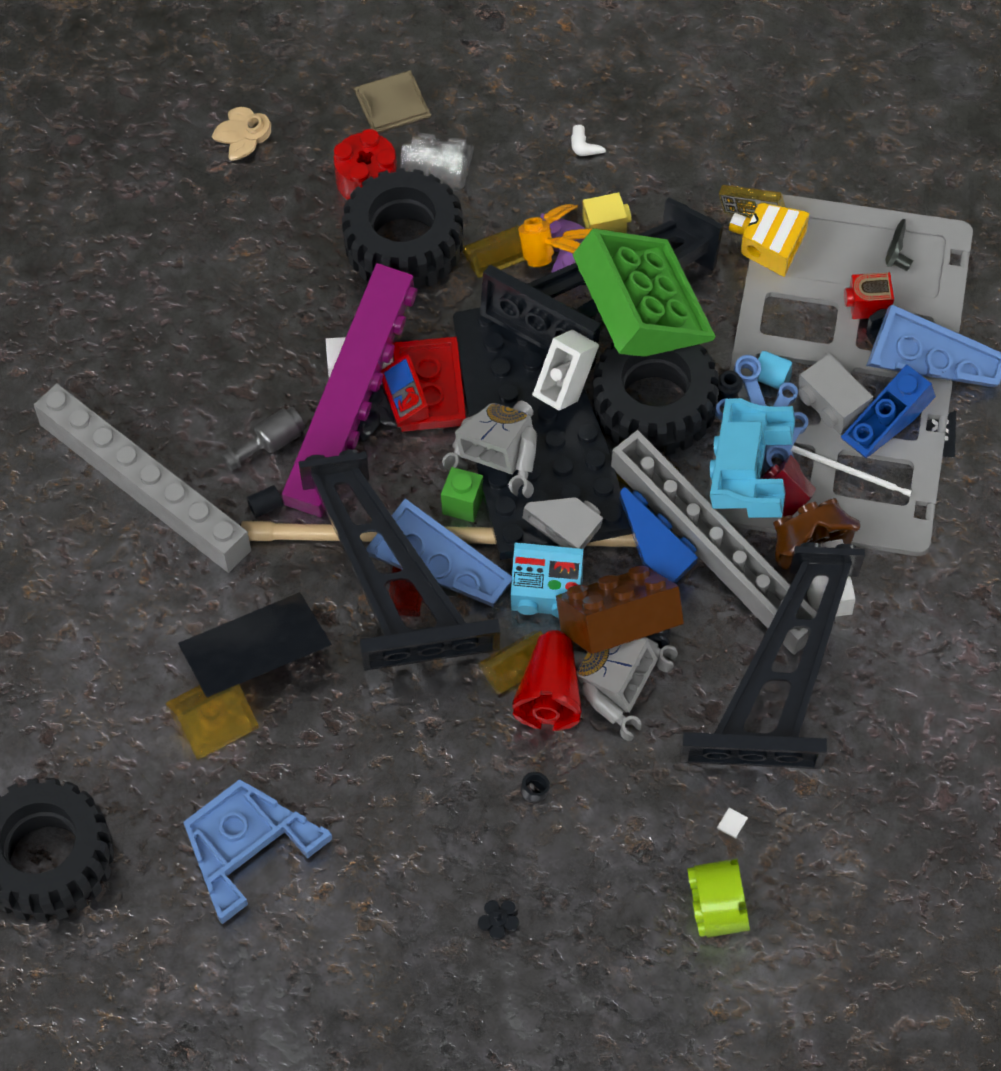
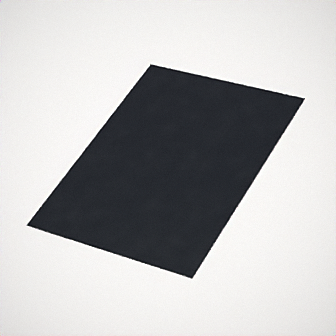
[178,592,332,698]

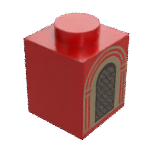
[844,272,894,319]

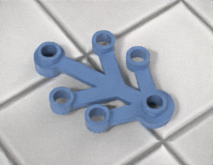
[715,355,809,472]

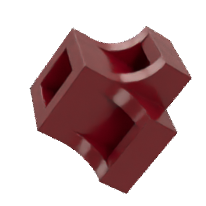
[762,455,816,517]

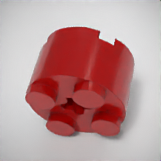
[334,129,397,200]

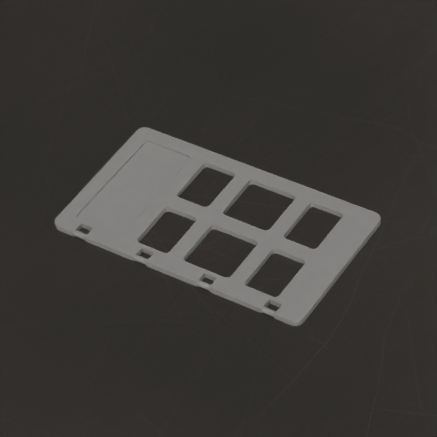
[706,193,973,556]

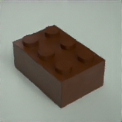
[556,566,684,654]

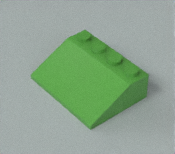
[572,228,716,357]

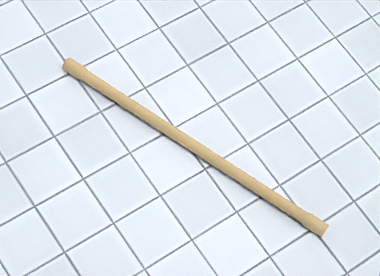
[241,521,677,547]

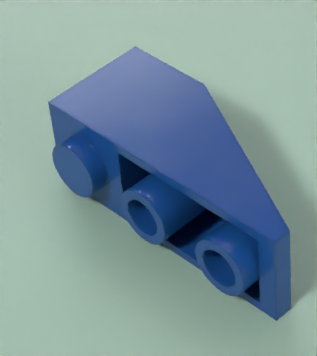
[841,364,936,458]
[619,487,698,584]

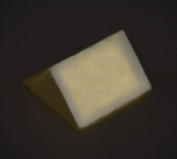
[165,684,259,760]

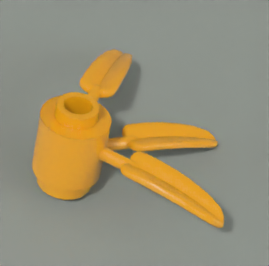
[518,204,602,267]

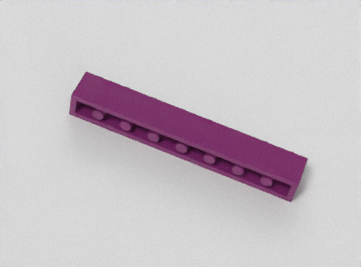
[282,263,417,518]

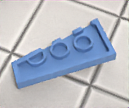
[866,305,1001,388]
[366,499,512,607]

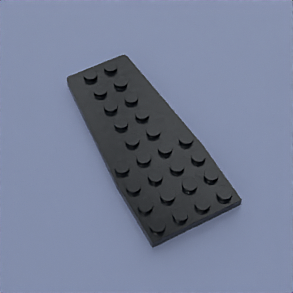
[453,308,632,560]

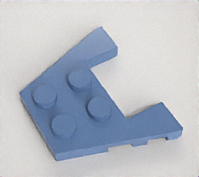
[183,779,333,924]

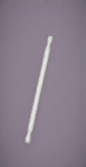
[791,445,912,497]

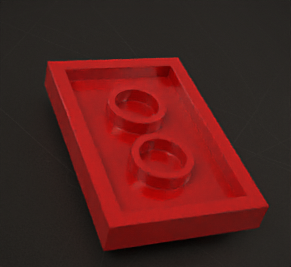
[393,336,466,432]

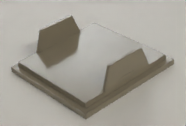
[353,70,431,133]

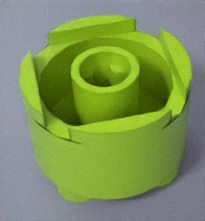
[687,858,750,938]

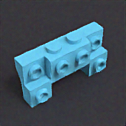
[710,398,795,518]

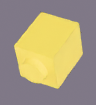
[582,192,631,233]

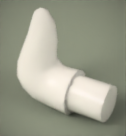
[571,125,606,156]

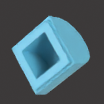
[757,351,792,391]

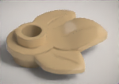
[212,107,271,161]

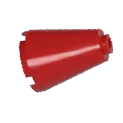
[512,630,582,731]

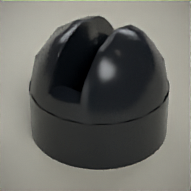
[520,772,550,804]

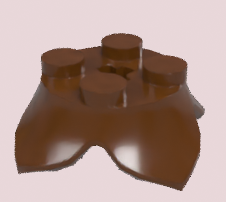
[773,498,861,570]

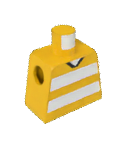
[729,203,809,277]

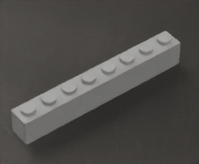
[33,383,251,573]
[611,430,817,655]

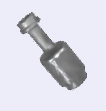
[222,407,306,471]

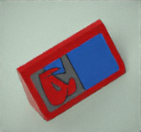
[380,354,429,427]

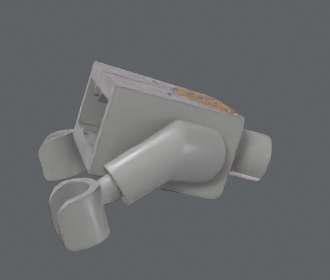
[442,401,537,498]
[574,637,678,741]

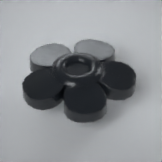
[478,900,519,940]

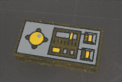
[719,185,785,217]

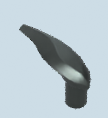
[885,219,914,271]

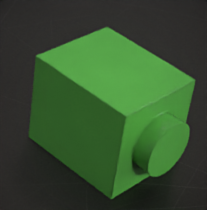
[441,467,483,523]

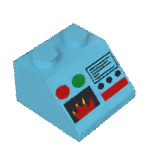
[511,543,583,618]

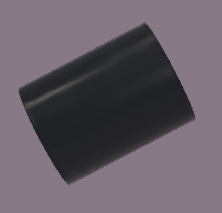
[246,485,283,518]

